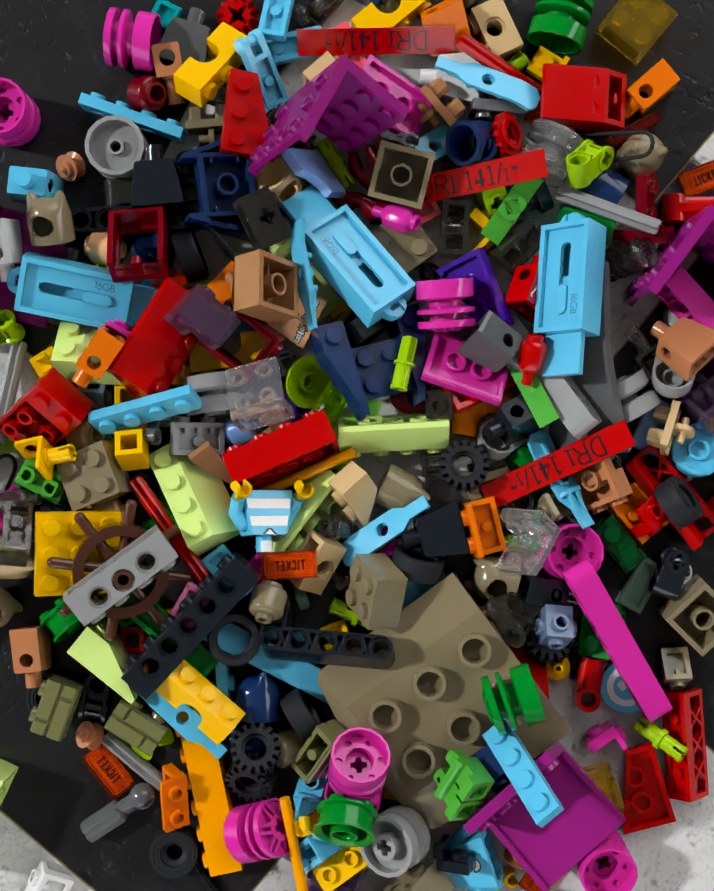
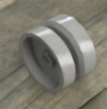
[85,115,149,183]
[617,368,661,423]
[181,371,246,417]
[360,805,431,878]

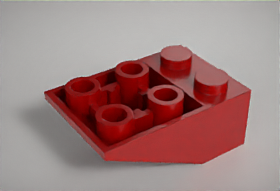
[540,63,627,132]
[0,367,95,460]

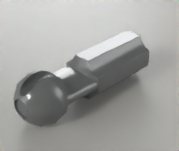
[80,782,156,843]

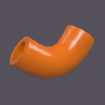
[449,390,512,438]

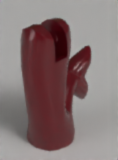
[330,145,396,225]

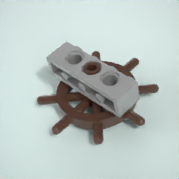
[47,499,193,641]

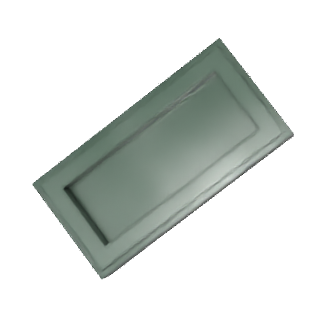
[615,558,657,614]

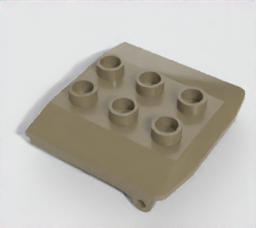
[317,572,572,829]

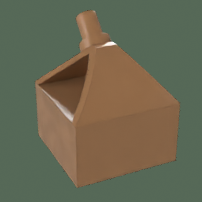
[225,249,298,324]

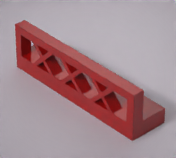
[625,445,714,551]
[662,688,709,803]

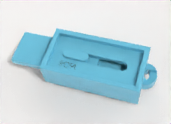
[281,185,416,328]
[533,212,607,378]
[6,251,158,328]

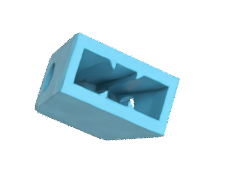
[7,166,65,202]

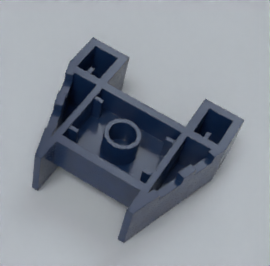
[176,139,288,243]
[309,303,426,422]

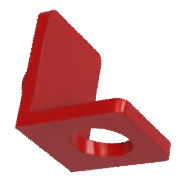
[120,626,150,653]

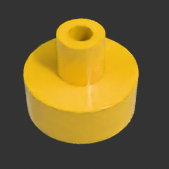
[546,658,570,680]

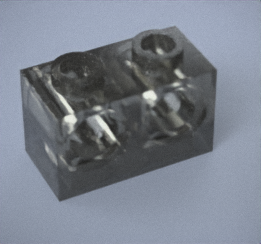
[0,500,34,567]

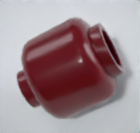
[127,75,168,112]

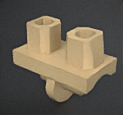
[646,400,695,456]

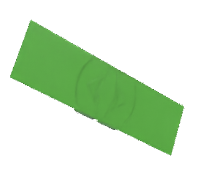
[481,178,544,246]
[506,364,559,428]

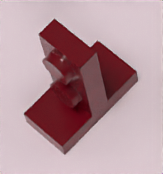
[613,171,674,244]

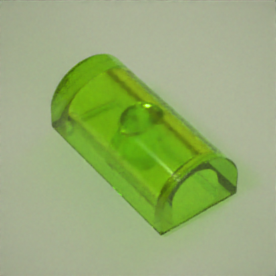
[310,379,348,429]

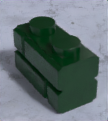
[590,513,647,574]

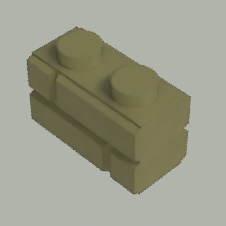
[28,675,84,742]
[104,698,170,756]
[291,719,346,784]

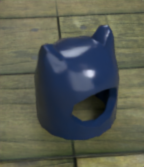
[445,120,499,166]
[577,168,631,204]
[236,667,280,723]

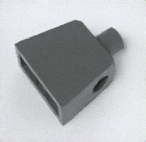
[159,7,212,66]
[457,310,522,372]

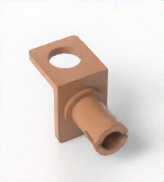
[151,41,185,105]

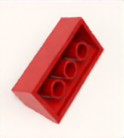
[108,278,213,398]
[221,410,340,490]

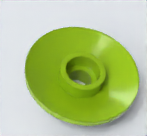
[286,355,332,409]

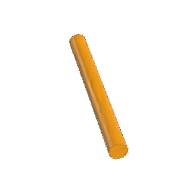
[257,447,357,490]
[279,796,308,891]

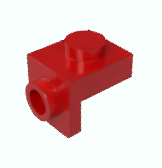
[630,495,668,538]

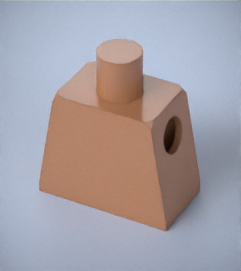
[650,317,714,382]
[9,625,51,688]

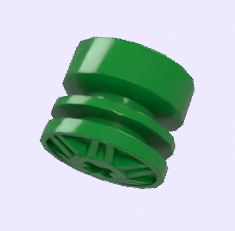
[527,0,595,55]
[480,663,547,736]

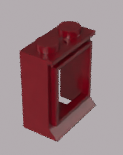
[107,206,169,283]
[195,298,286,384]

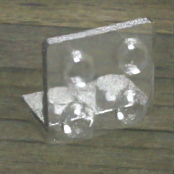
[224,356,295,432]
[495,508,561,576]

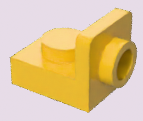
[525,46,570,82]

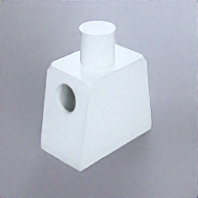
[419,52,481,108]
[0,218,24,283]

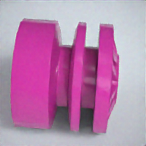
[103,7,162,72]
[0,77,41,148]
[415,277,476,332]
[537,523,604,579]
[328,727,391,801]
[224,798,289,864]
[574,830,638,891]

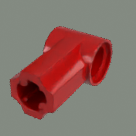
[661,193,714,225]
[572,655,605,713]

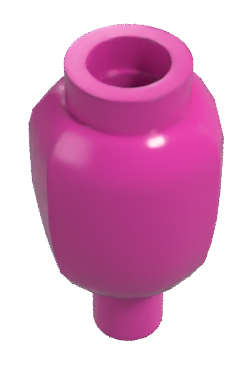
[372,204,421,233]

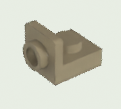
[537,492,573,525]
[659,647,693,690]

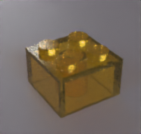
[596,0,678,66]

